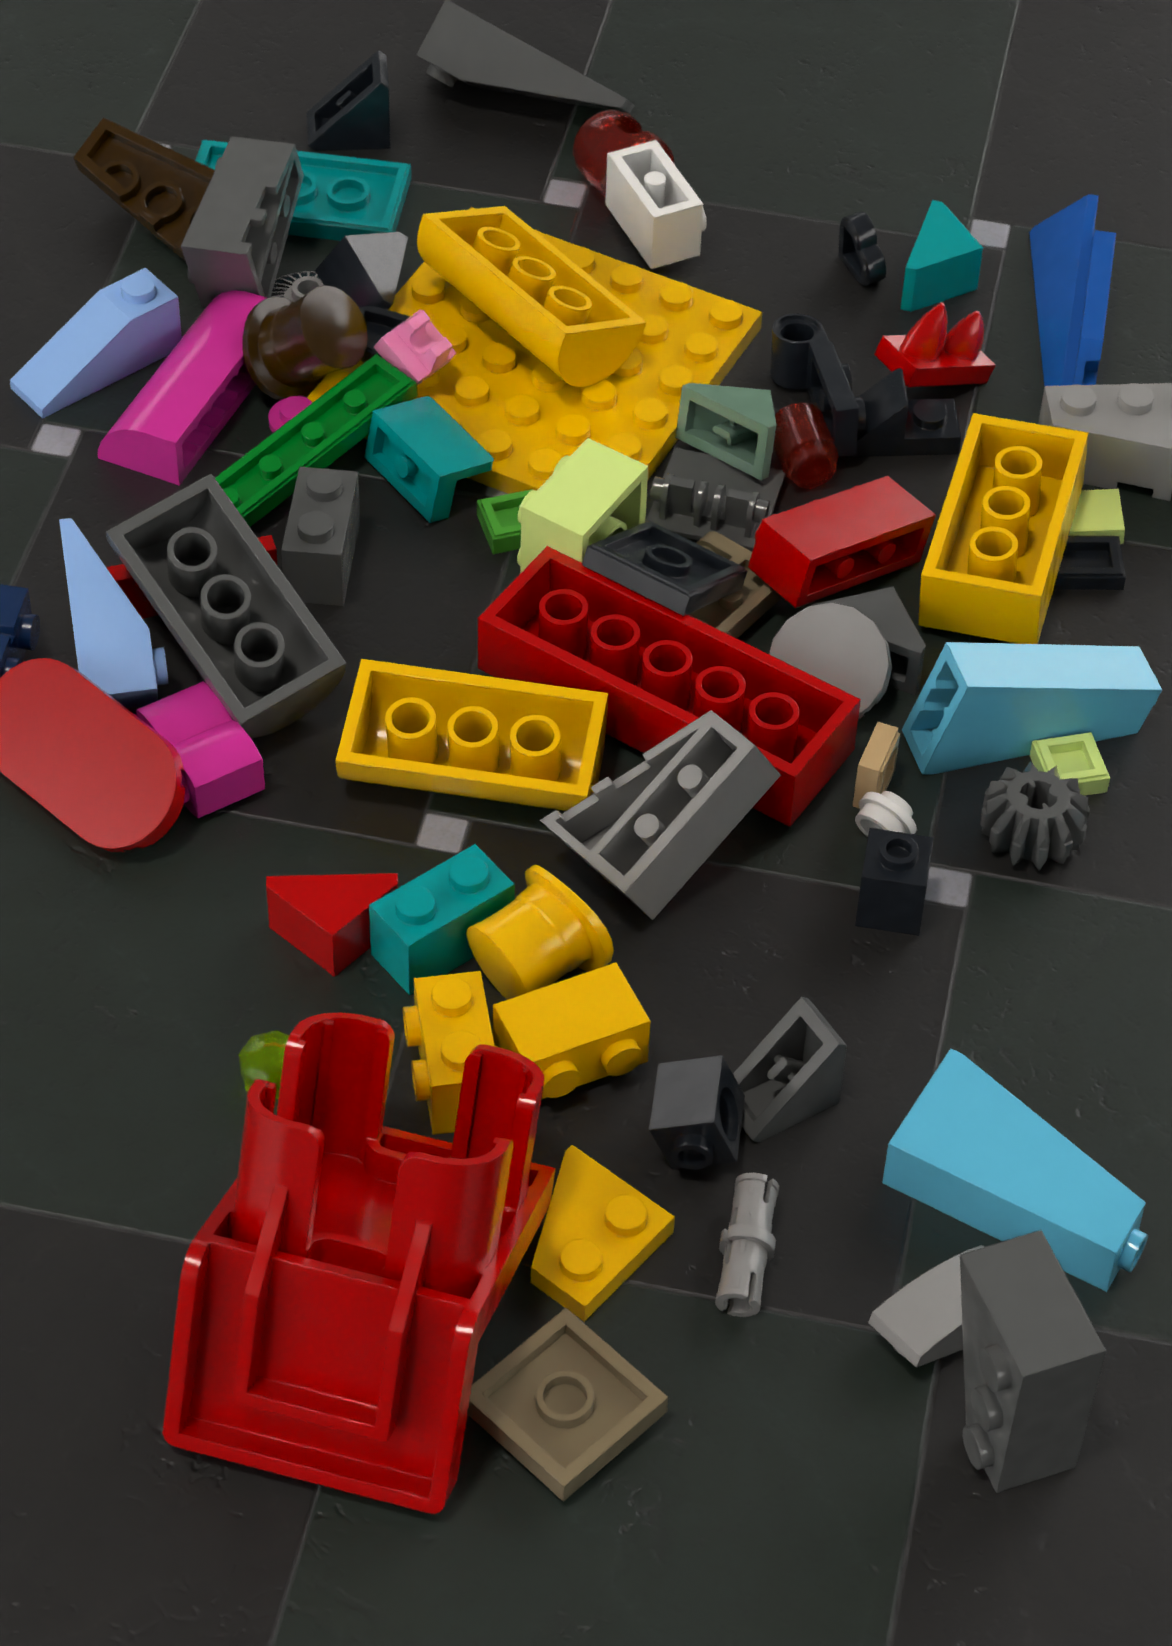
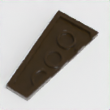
[73,117,215,262]

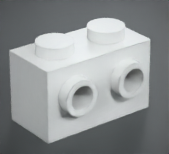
[605,140,707,269]

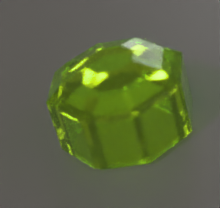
[238,1030,289,1099]

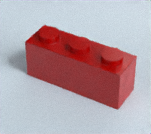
[748,476,936,608]

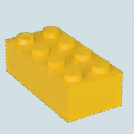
[918,413,1088,644]

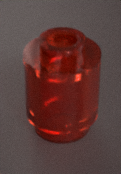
[773,403,838,488]

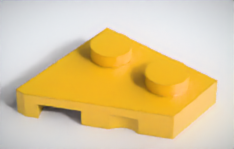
[531,1145,675,1322]

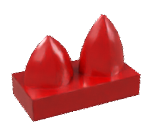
[874,302,996,387]

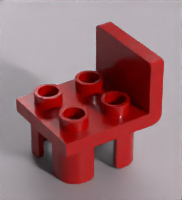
[163,1012,556,1514]

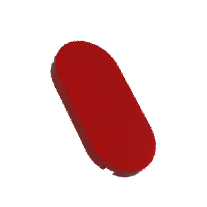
[0,658,186,852]

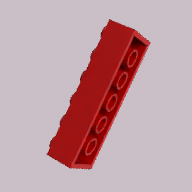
[478,546,861,827]

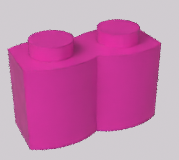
[136,682,265,818]

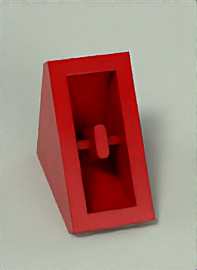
[266,873,398,977]

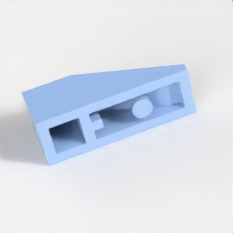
[10,267,182,419]
[59,518,168,708]

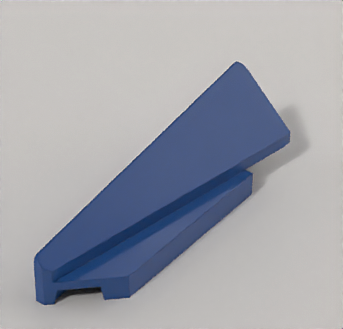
[1029,194,1116,386]

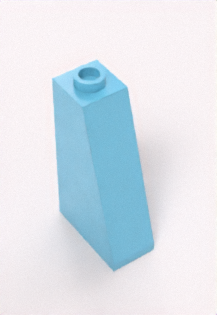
[902,642,1162,774]
[882,1048,1148,1292]

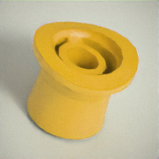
[466,865,614,1000]

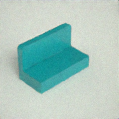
[364,396,494,523]

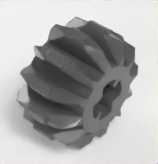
[980,761,1090,870]

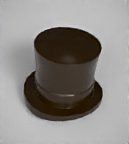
[242,285,368,400]

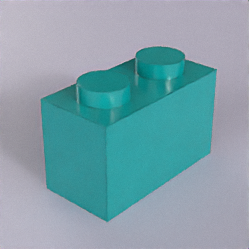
[369,844,515,996]

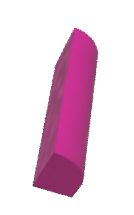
[98,290,266,486]

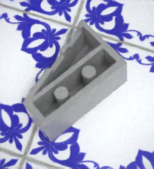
[1038,383,1172,501]

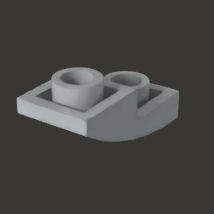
[868,1245,984,1368]

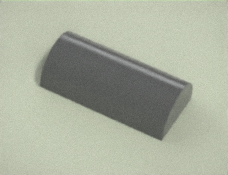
[106,474,346,738]

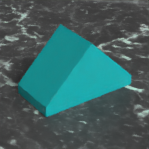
[901,200,983,312]

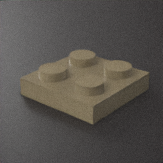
[467,1308,668,1502]

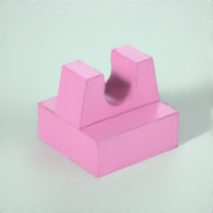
[374,309,457,386]

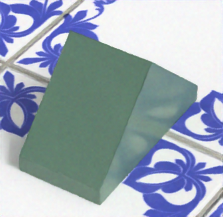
[675,383,776,480]

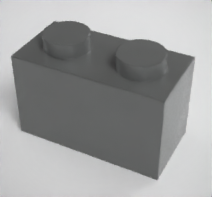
[281,467,360,606]

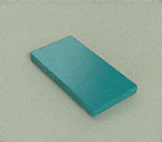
[195,140,411,241]

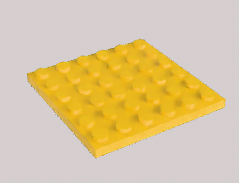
[307,207,763,494]

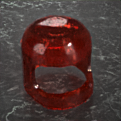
[572,110,675,199]

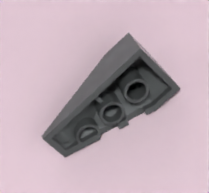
[416,0,634,114]

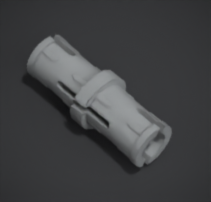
[715,1172,779,1317]

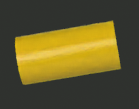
[417,206,647,387]
[335,659,608,811]

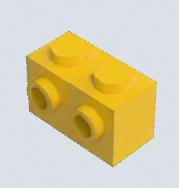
[493,962,651,1099]
[403,971,494,1135]

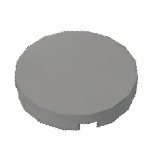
[769,603,892,719]

